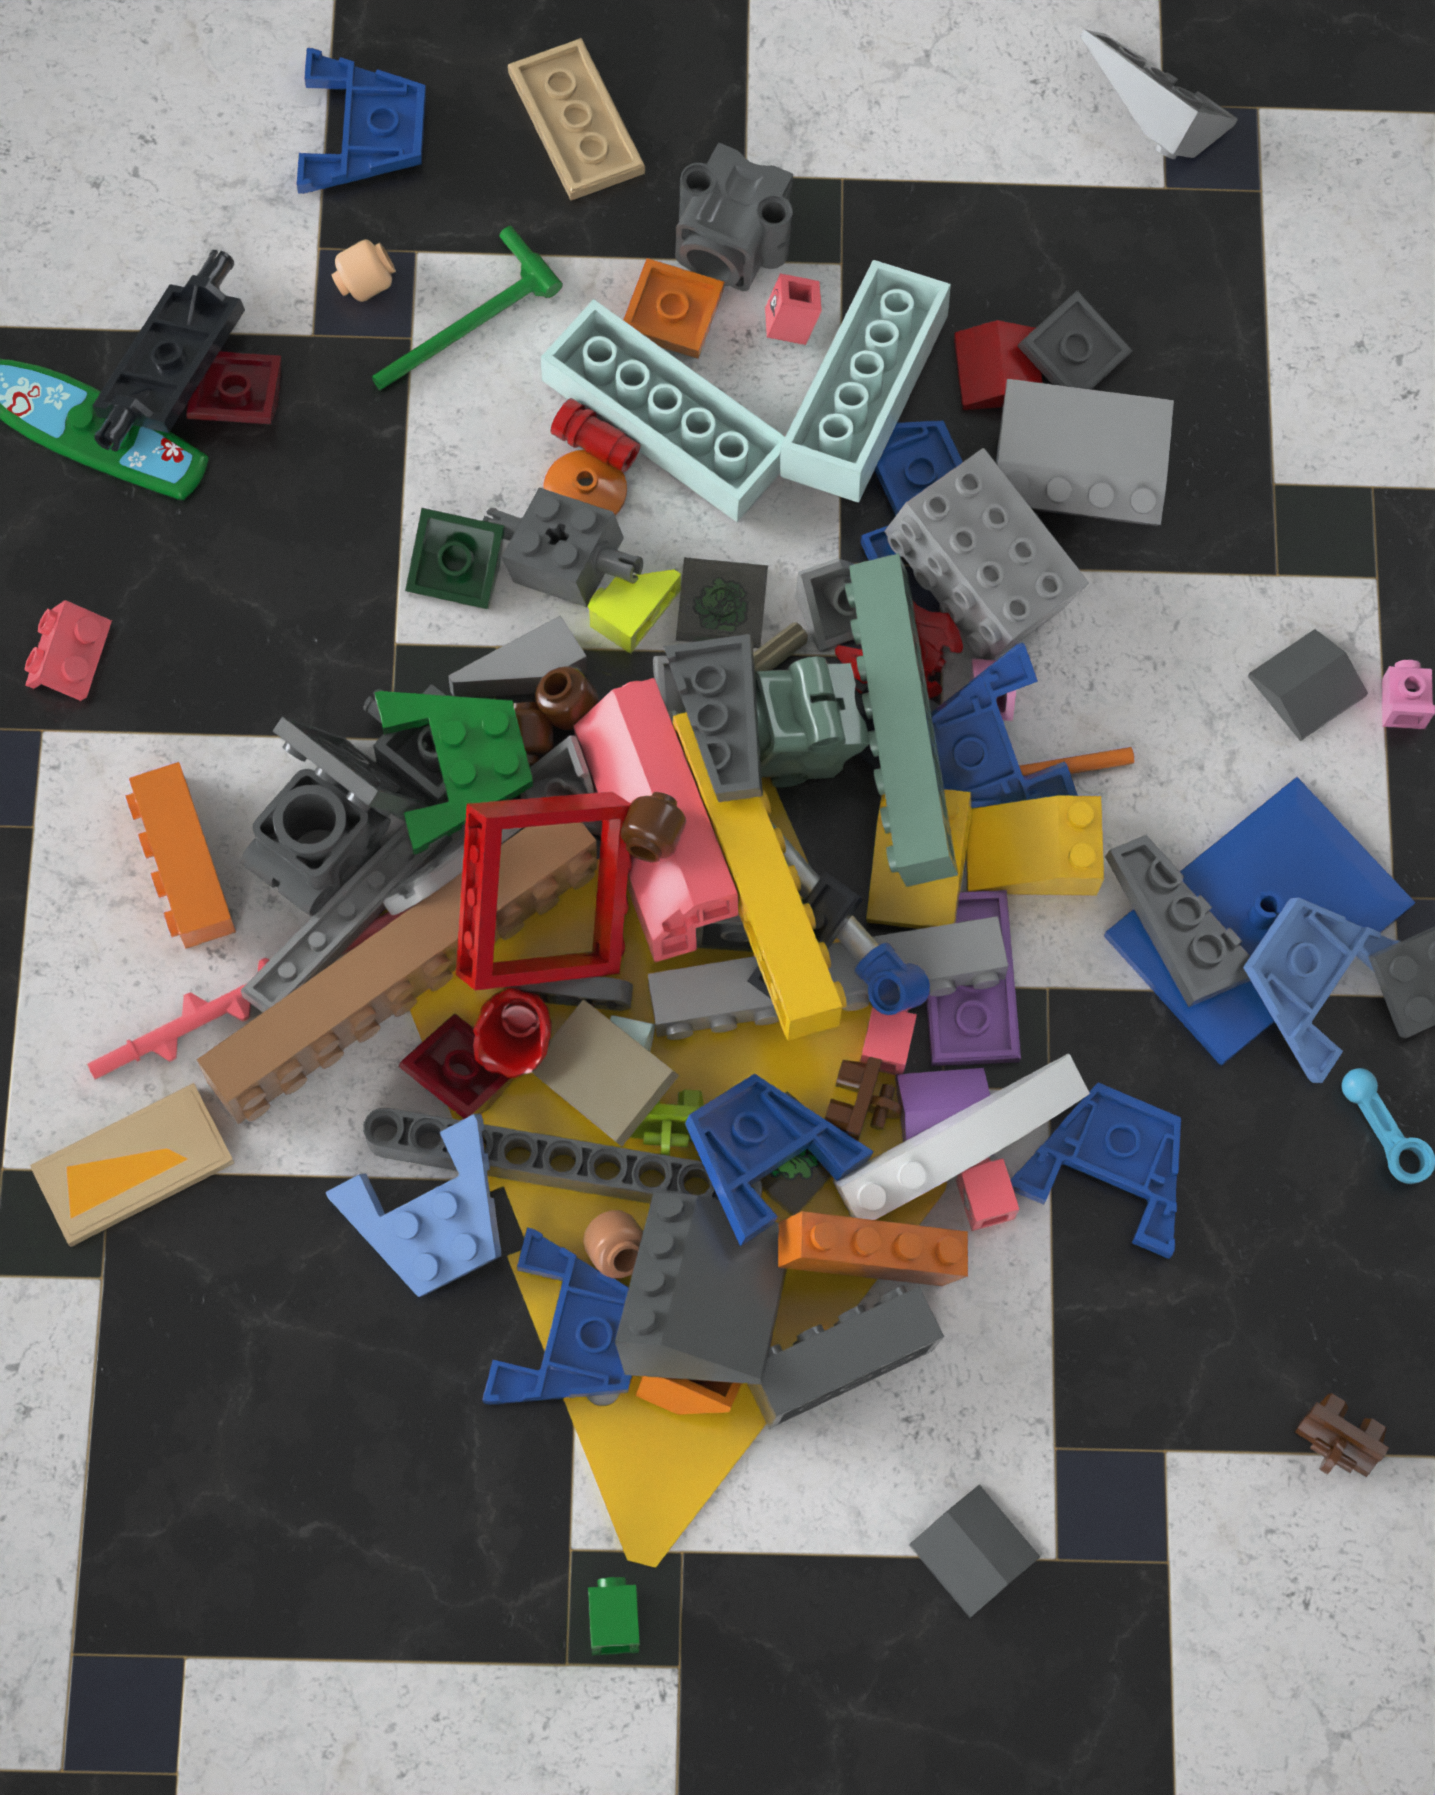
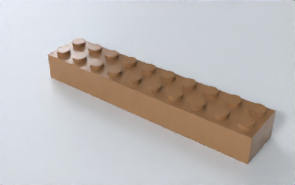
[196,822,597,1124]

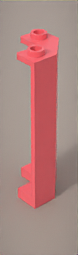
[574,678,738,962]

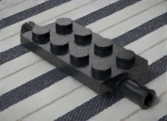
[92,250,245,451]

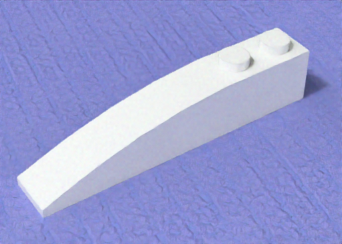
[832,1054,1090,1220]

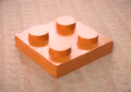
[623,258,725,359]

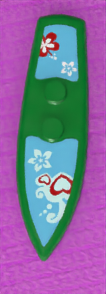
[0,359,209,500]

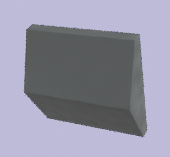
[1248,629,1368,741]
[909,1484,1040,1618]

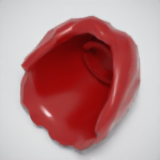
[473,987,552,1078]

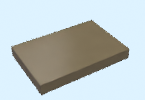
[532,999,679,1146]

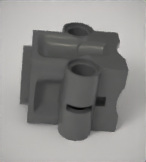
[675,142,793,291]
[240,769,391,917]

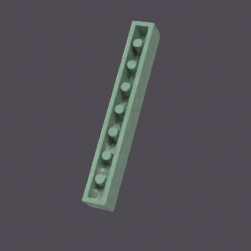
[845,553,958,887]

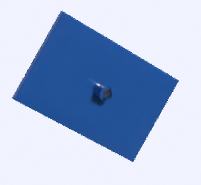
[1104,777,1415,1066]

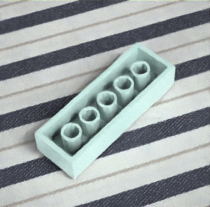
[780,260,951,503]
[541,299,785,522]

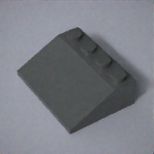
[615,1192,787,1384]

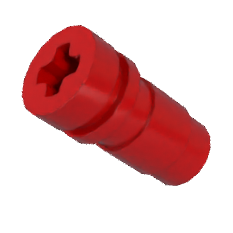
[550,398,640,473]

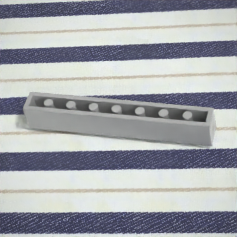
[648,916,1008,1040]

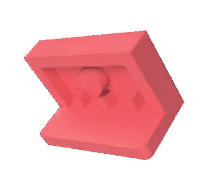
[25,600,112,701]

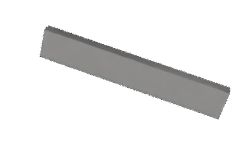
[241,822,453,1012]

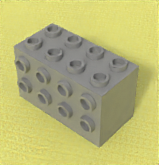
[884,448,1089,660]

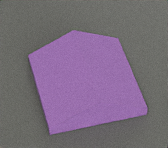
[895,1068,995,1156]

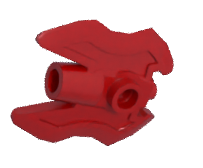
[835,600,963,699]

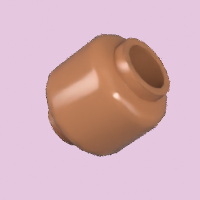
[583,1210,643,1278]

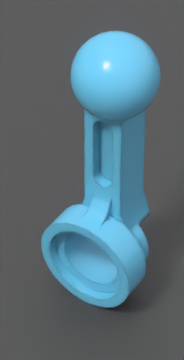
[1342,1068,1435,1184]

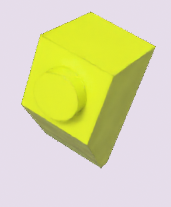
[588,569,681,654]

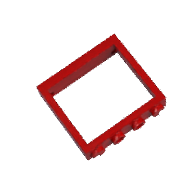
[456,791,632,991]

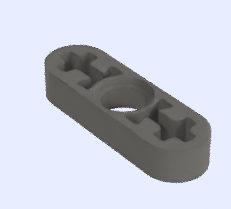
[503,977,633,1011]

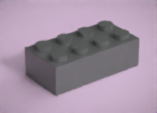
[747,1285,944,1429]

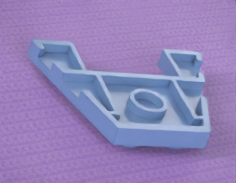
[1243,898,1401,1083]
[326,1113,502,1297]

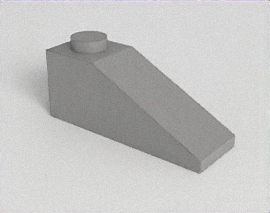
[448,615,587,698]

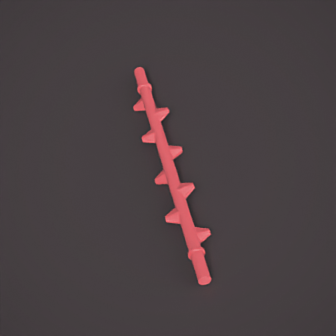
[87,901,421,1080]

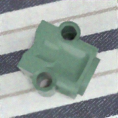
[755,656,870,788]

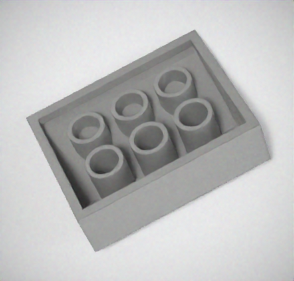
[996,379,1174,526]

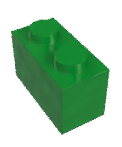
[588,1577,640,1656]

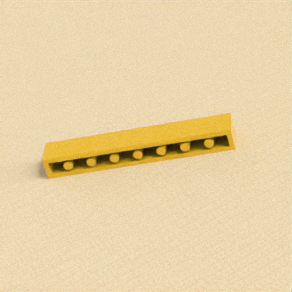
[673,712,847,1041]

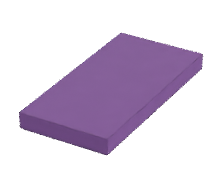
[926,890,1021,1066]

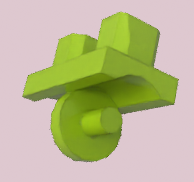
[629,1090,704,1156]

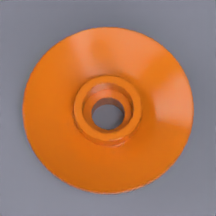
[543,450,627,516]

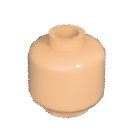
[331,239,396,302]

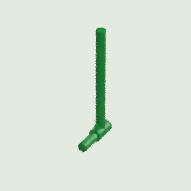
[372,226,563,390]

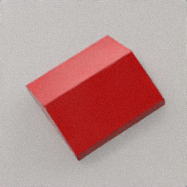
[954,320,1042,410]

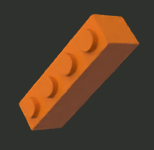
[125,762,236,949]
[778,1211,968,1286]

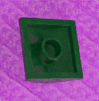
[405,508,505,609]

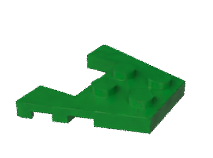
[374,691,533,855]

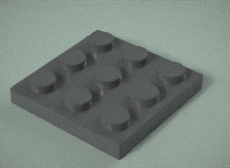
[273,717,433,822]

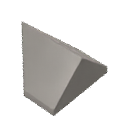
[795,558,857,651]
[520,735,602,836]

